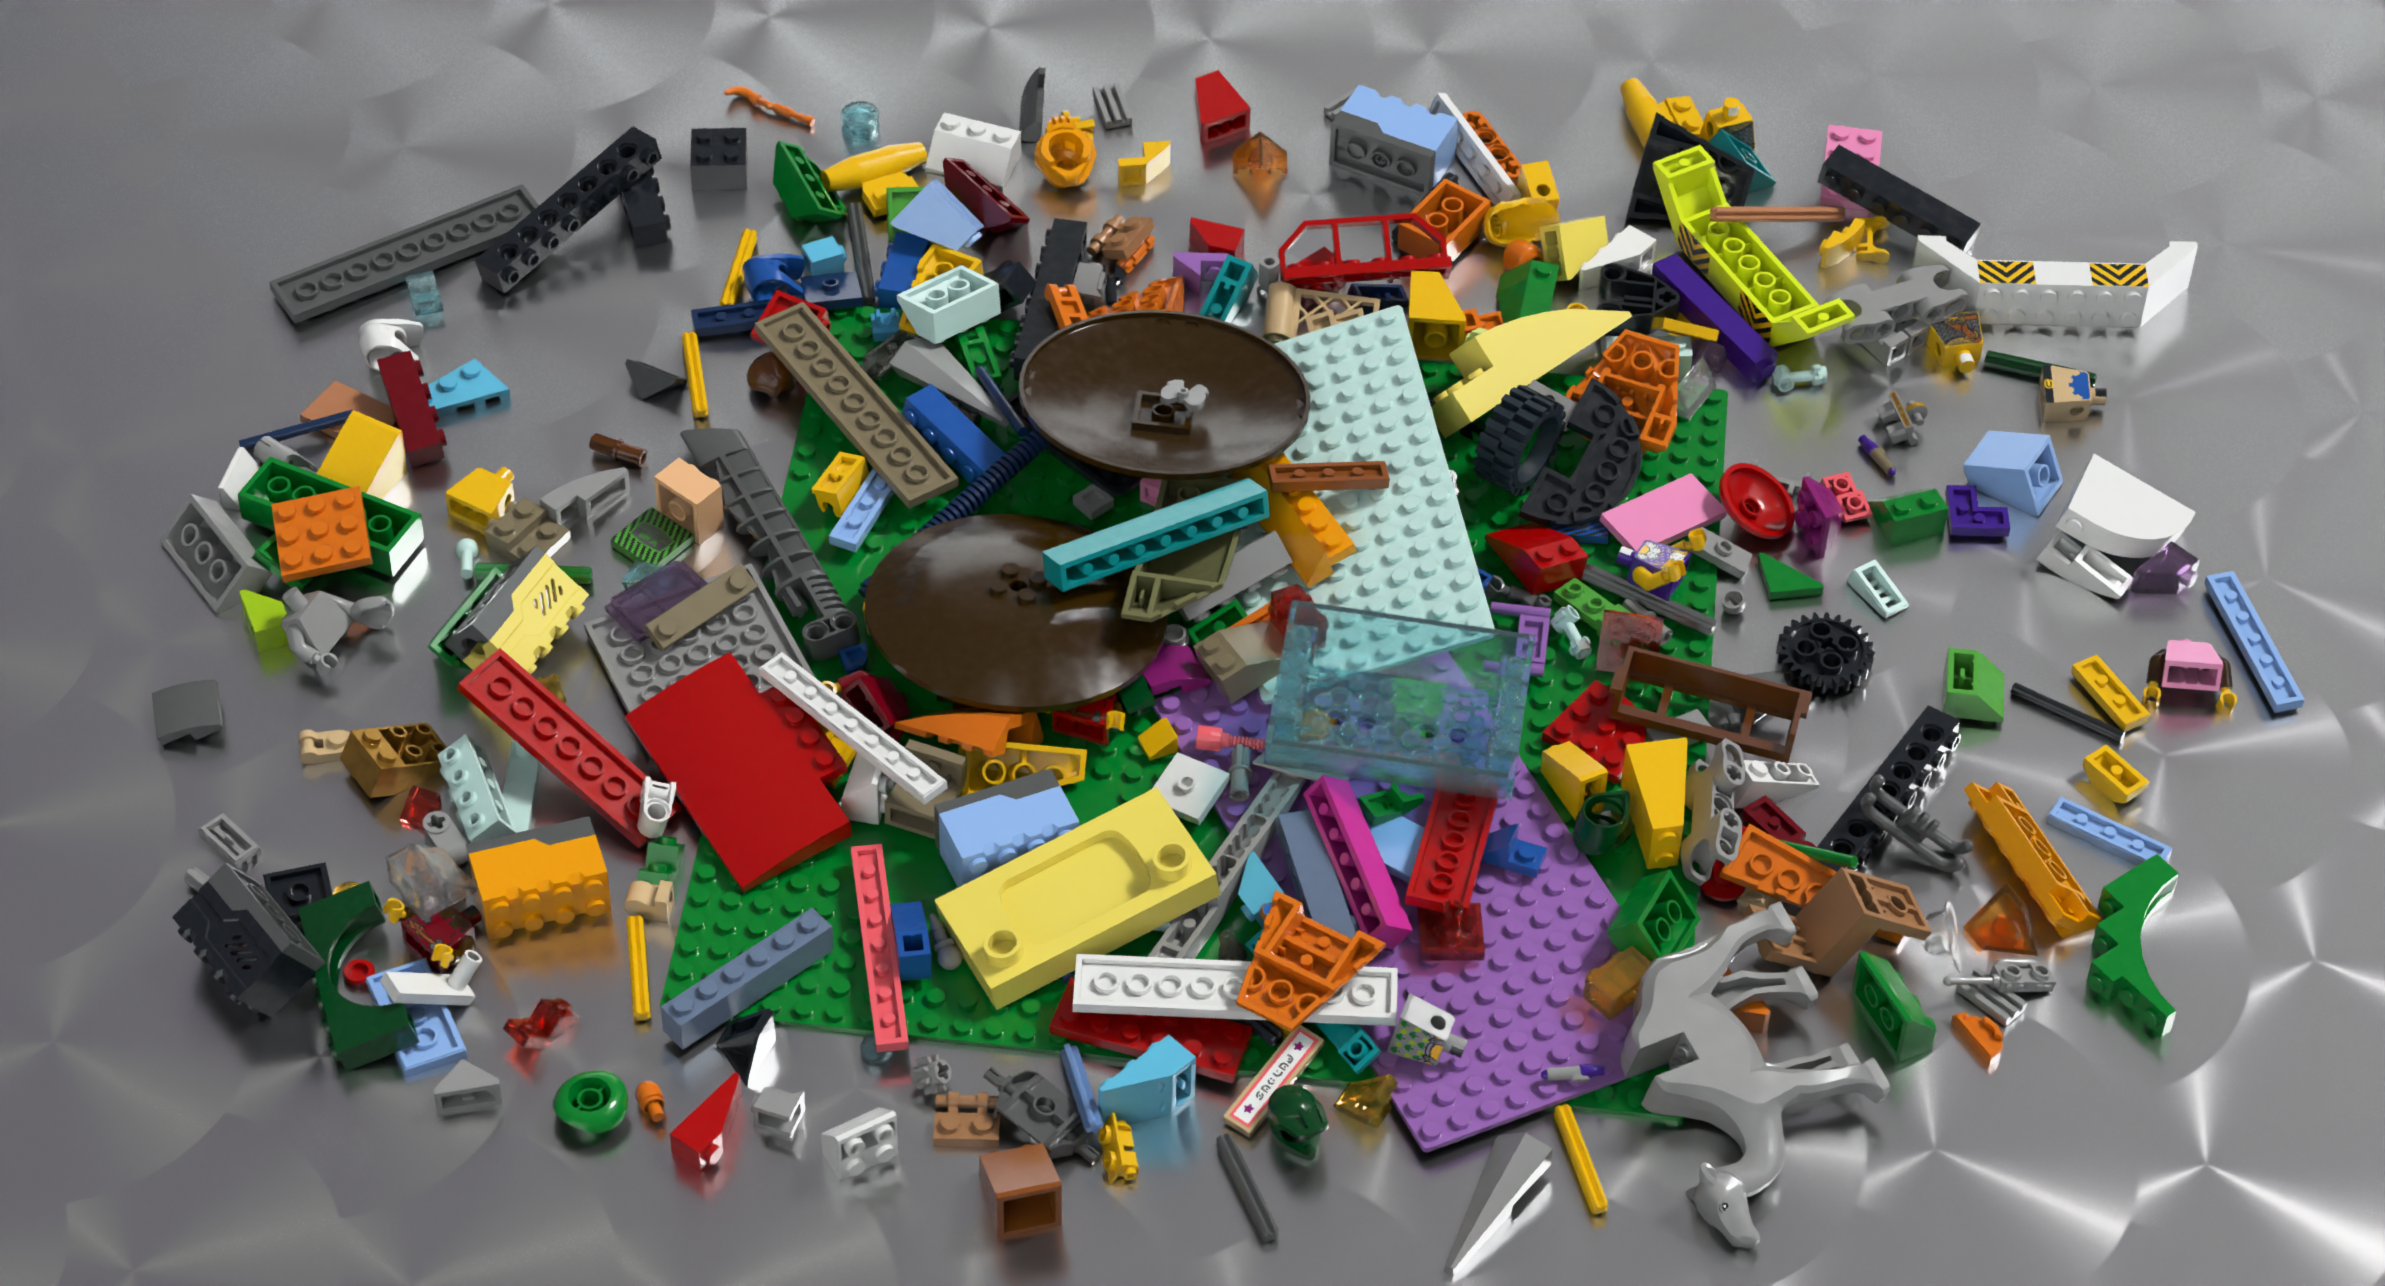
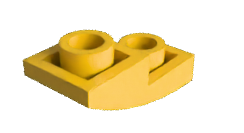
[1818,218,1866,269]

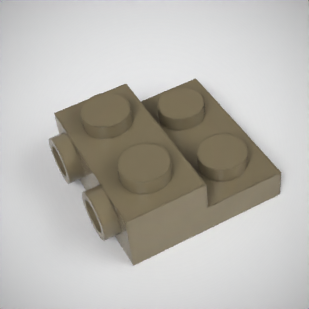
[485,497,571,562]

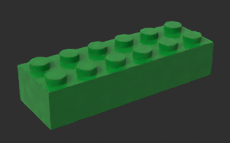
[237,457,424,577]

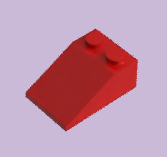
[1484,522,1589,595]

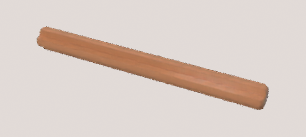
[1709,207,1845,222]

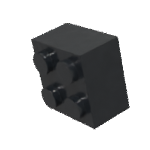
[690,128,748,190]

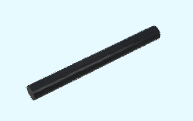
[2010,682,2126,743]

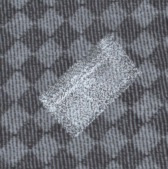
[1677,358,1716,419]

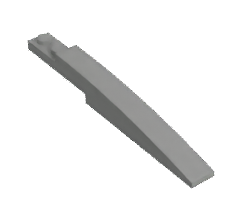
[1147,770,1307,959]

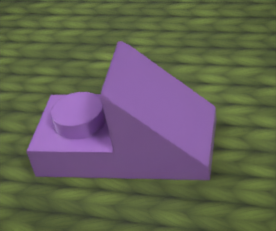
[1173,252,1229,295]

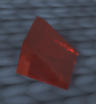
[400,786,442,829]

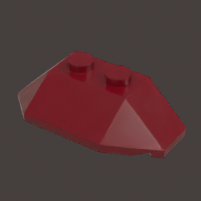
[943,157,1030,233]

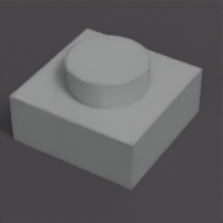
[1073,484,1114,520]

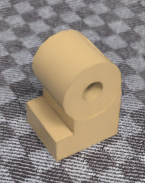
[623,880,674,923]

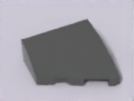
[1019,67,1046,143]

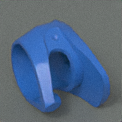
[742,253,805,301]

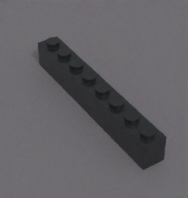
[1009,218,1087,380]

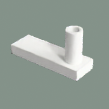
[380,950,482,1006]

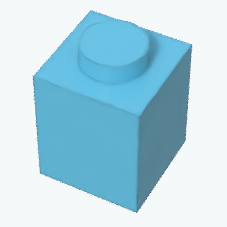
[801,236,847,276]

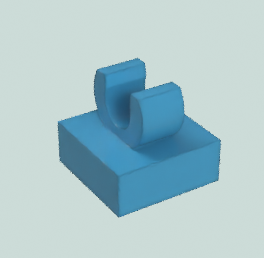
[871,308,901,342]

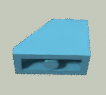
[1238,851,1285,928]

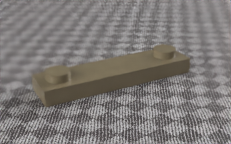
[644,563,758,652]

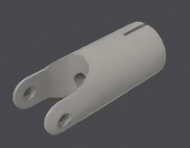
[253,436,318,472]

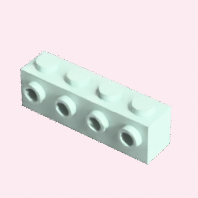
[438,734,517,844]

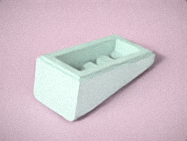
[1847,559,1909,618]

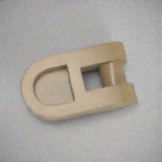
[298,730,350,765]

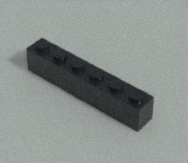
[1817,145,1981,253]

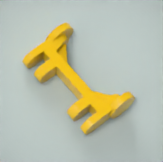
[1856,215,1890,264]

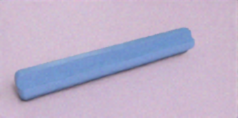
[1060,1043,1103,1134]

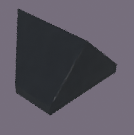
[716,1008,775,1087]

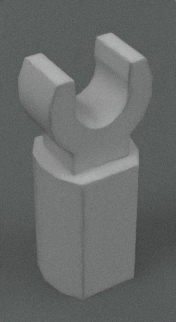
[1256,254,1280,296]

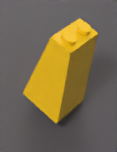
[1621,737,1688,869]

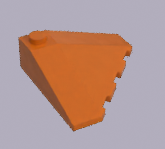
[1088,275,1185,318]

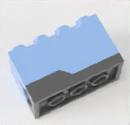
[1329,85,1458,197]
[934,769,1079,887]

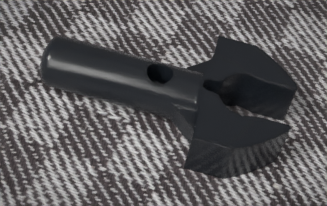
[1102,264,1125,307]

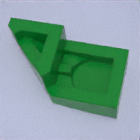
[1357,783,1425,826]

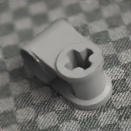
[423,811,469,868]

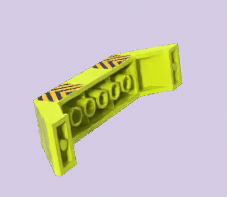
[1653,145,1855,347]

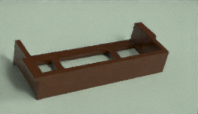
[1609,646,1813,763]

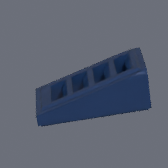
[1347,283,1409,315]

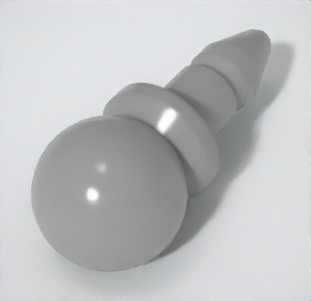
[929,913,962,970]

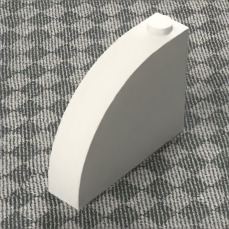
[2055,454,2196,558]

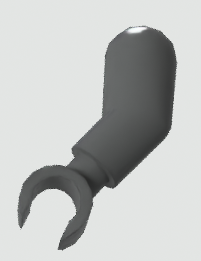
[1486,575,1552,608]

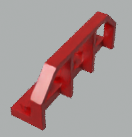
[1278,213,1452,287]

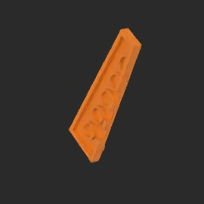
[1719,824,1904,944]

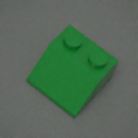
[1868,489,1948,546]

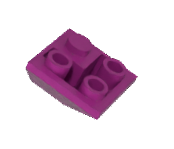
[1795,476,1843,558]

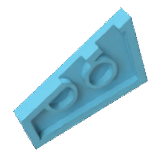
[427,359,510,417]

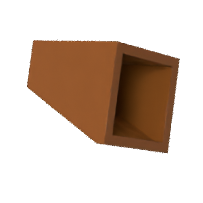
[979,1143,1062,1238]

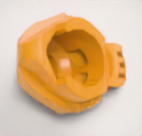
[1034,115,1097,188]

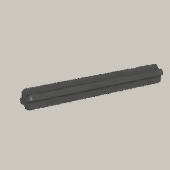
[847,202,876,305]
[1582,563,1717,636]

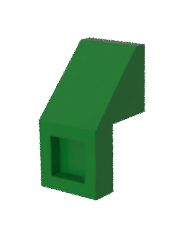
[637,836,685,885]

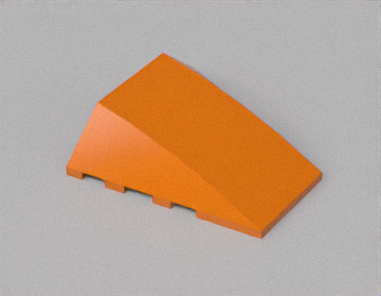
[894,707,1044,758]
[1236,890,1386,1032]

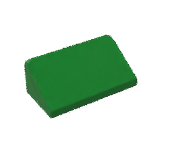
[1186,599,1248,644]

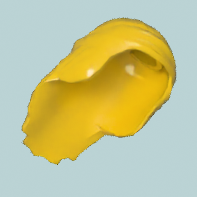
[1483,197,1561,248]

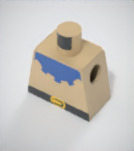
[2039,365,2107,423]

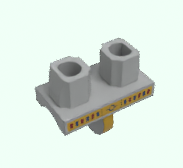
[1876,390,1928,446]

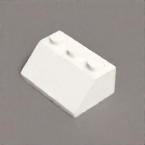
[925,113,1021,190]

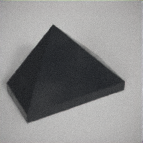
[625,359,688,401]

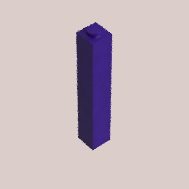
[1652,253,1778,384]

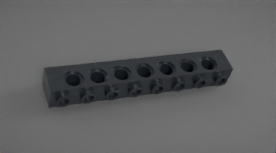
[475,126,662,293]
[1816,705,1961,872]

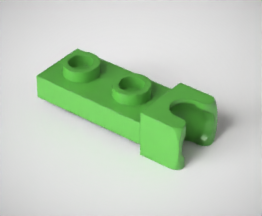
[1554,578,1633,644]

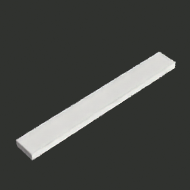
[759,652,948,805]

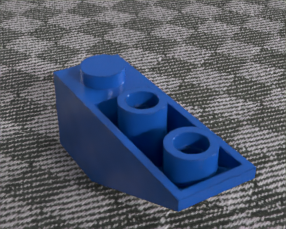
[890,901,932,981]

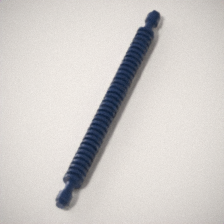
[858,428,1051,598]

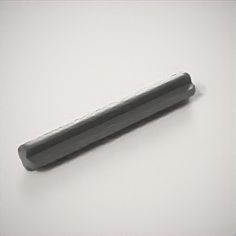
[1216,1133,1279,1242]

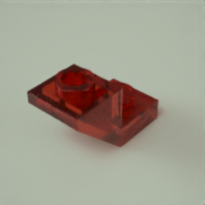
[503,998,581,1049]

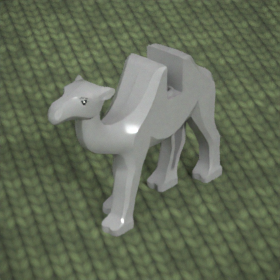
[1620,902,1891,1248]

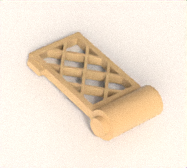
[1262,282,1380,344]

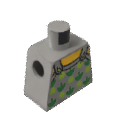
[1387,993,1468,1066]

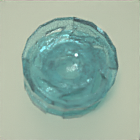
[841,101,880,143]

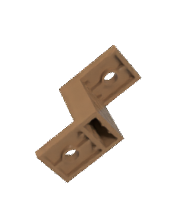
[1742,867,1932,978]

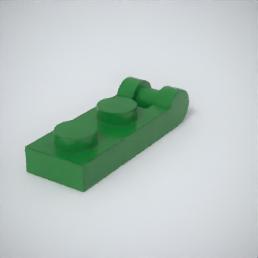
[954,325,1002,388]

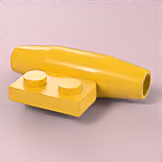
[1620,78,1703,149]
[820,142,927,218]

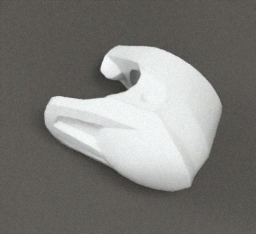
[359,319,424,372]

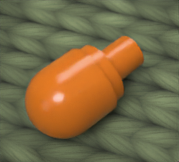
[635,1081,665,1122]

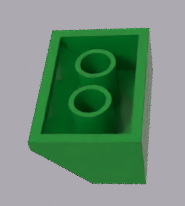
[1606,869,1701,968]
[1851,951,1937,1062]

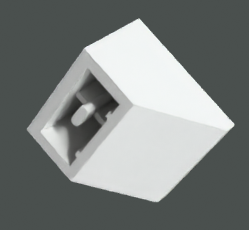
[842,752,896,825]
[821,1107,898,1181]

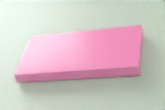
[1599,473,1727,551]

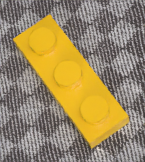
[2071,654,2150,732]

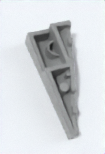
[1444,1132,1553,1277]

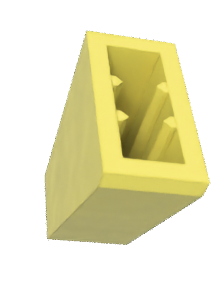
[1539,216,1609,281]

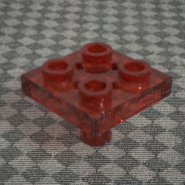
[1595,609,1664,673]
[1417,900,1485,961]

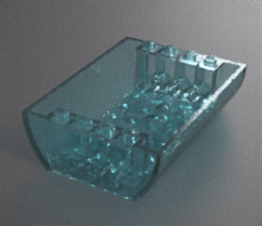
[1264,600,1536,801]

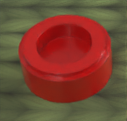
[343,959,375,989]

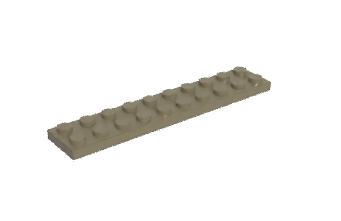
[755,302,959,509]

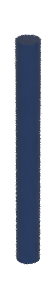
[974,366,1029,437]
[239,409,352,450]

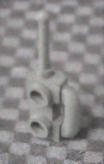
[1943,957,2056,992]

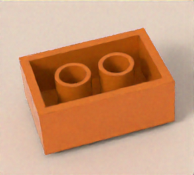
[1397,178,1491,262]

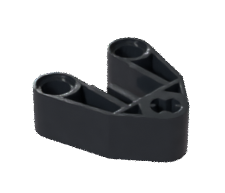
[1597,263,1680,338]

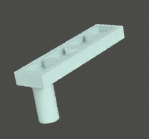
[502,740,541,833]

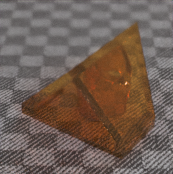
[1232,131,1288,174]
[1963,883,2038,956]

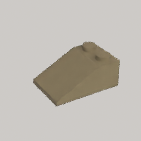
[1193,618,1308,704]

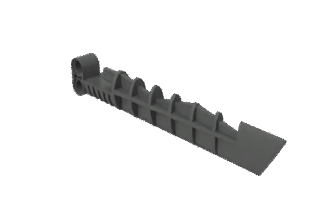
[680,428,860,661]

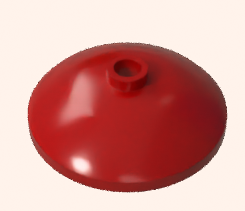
[1719,463,1795,539]

